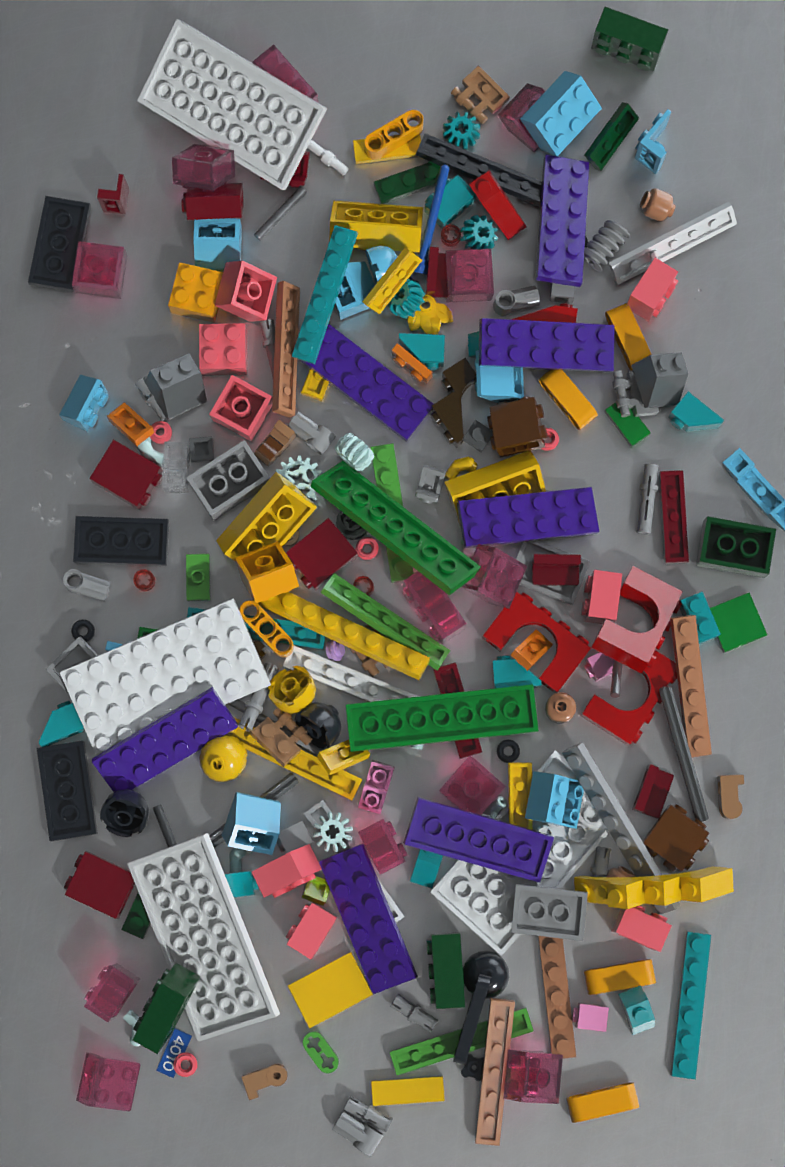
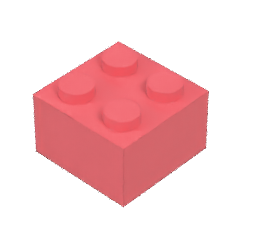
[627,257,678,322]
[215,261,277,322]
[199,323,247,376]
[209,375,273,442]
[581,570,622,624]
[252,844,322,898]
[286,902,338,959]
[611,906,672,952]

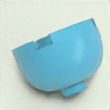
[366,246,399,285]

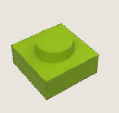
[301,876,330,906]

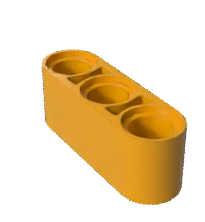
[365,110,424,160]
[605,303,652,371]
[538,369,598,430]
[239,600,294,658]
[584,959,656,995]
[566,1082,640,1123]

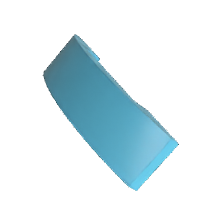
[722,448,785,531]

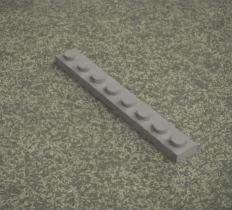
[562,742,680,915]

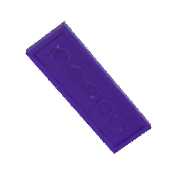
[536,155,589,287]
[479,318,614,372]
[300,324,434,441]
[457,487,600,548]
[92,687,238,792]
[403,797,554,883]
[319,843,418,994]

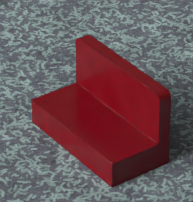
[97,174,129,215]
[426,247,456,299]
[532,554,581,586]
[632,764,674,819]

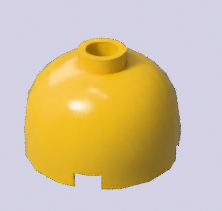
[268,666,316,714]
[199,735,247,782]

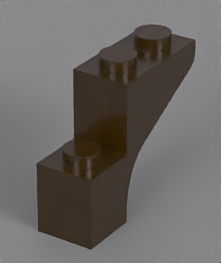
[430,357,477,448]

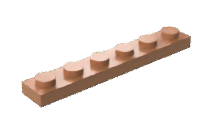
[272,281,300,418]
[670,615,712,758]
[538,936,576,1060]
[475,998,515,1146]

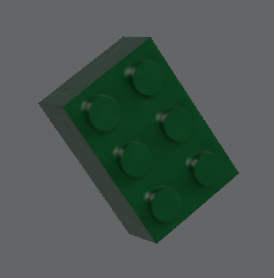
[591,7,669,71]
[696,516,776,578]
[426,932,465,1009]
[132,963,201,1054]

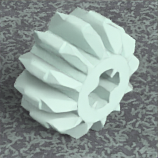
[335,433,374,471]
[313,812,353,852]

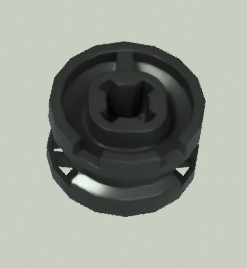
[336,511,367,540]

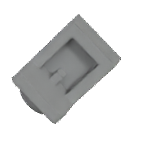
[415,465,446,503]

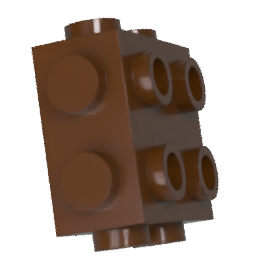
[487,397,548,457]
[642,804,709,873]

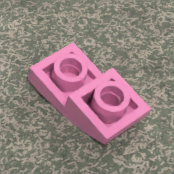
[358,760,395,814]

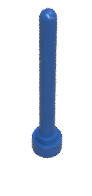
[414,165,449,275]

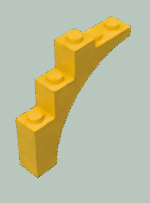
[574,866,734,909]

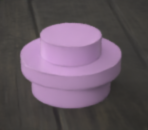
[326,640,345,661]

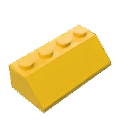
[329,200,423,253]
[444,451,546,528]
[216,472,317,562]

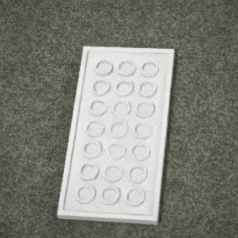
[137,19,327,190]
[59,598,271,756]
[430,750,626,956]
[127,833,280,1042]

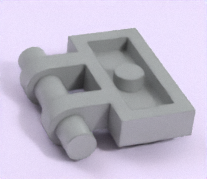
[612,370,659,417]

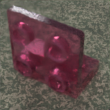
[76,1052,140,1111]

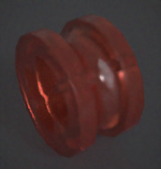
[441,224,461,247]
[133,569,155,591]
[353,576,374,596]

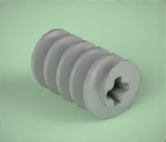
[584,220,630,272]

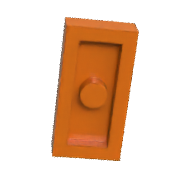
[392,343,433,384]
[107,402,155,446]
[511,629,553,671]

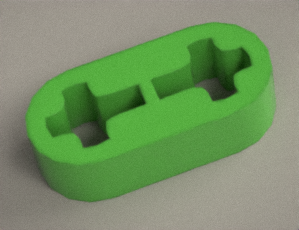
[303,1031,339,1073]

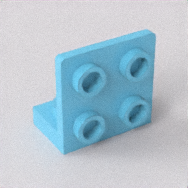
[635,109,672,174]

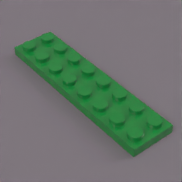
[311,461,481,595]
[346,684,539,752]

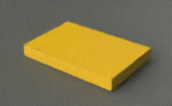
[288,952,373,1029]

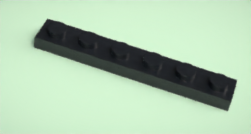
[416,133,542,207]

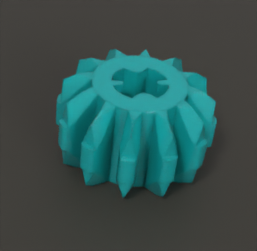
[443,111,480,150]
[459,215,499,254]
[388,279,425,319]

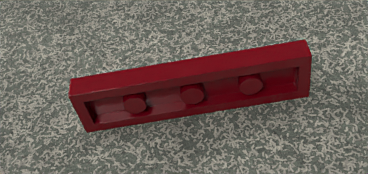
[659,470,689,564]
[433,662,482,759]

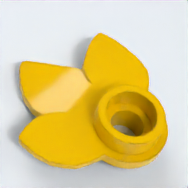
[407,295,453,335]

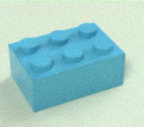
[520,71,602,156]

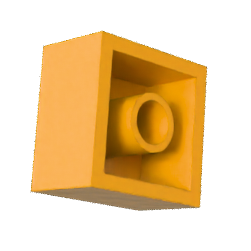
[168,262,223,323]
[235,541,299,603]

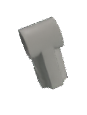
[493,285,540,316]
[288,412,336,455]
[63,569,111,602]
[332,1111,384,1156]

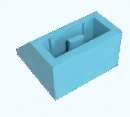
[194,218,242,271]
[334,261,375,320]
[474,350,524,403]
[59,375,108,432]
[525,771,584,829]
[222,792,281,855]

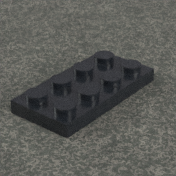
[28,196,91,292]
[73,516,169,566]
[37,740,98,842]

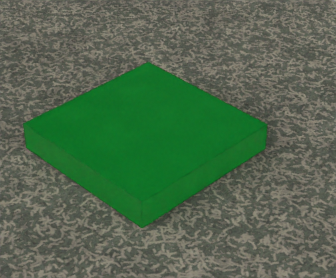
[710,592,768,653]

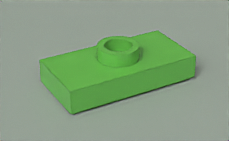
[186,554,210,601]

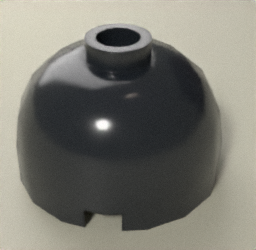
[295,702,342,749]
[100,789,149,837]
[463,951,510,999]

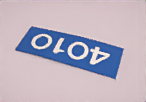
[156,1029,192,1078]

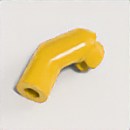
[445,456,478,480]

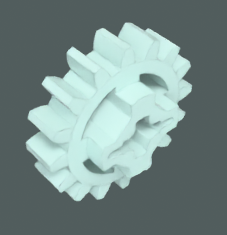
[275,456,323,501]

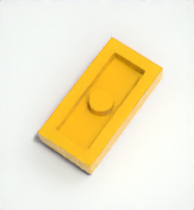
[317,739,370,775]

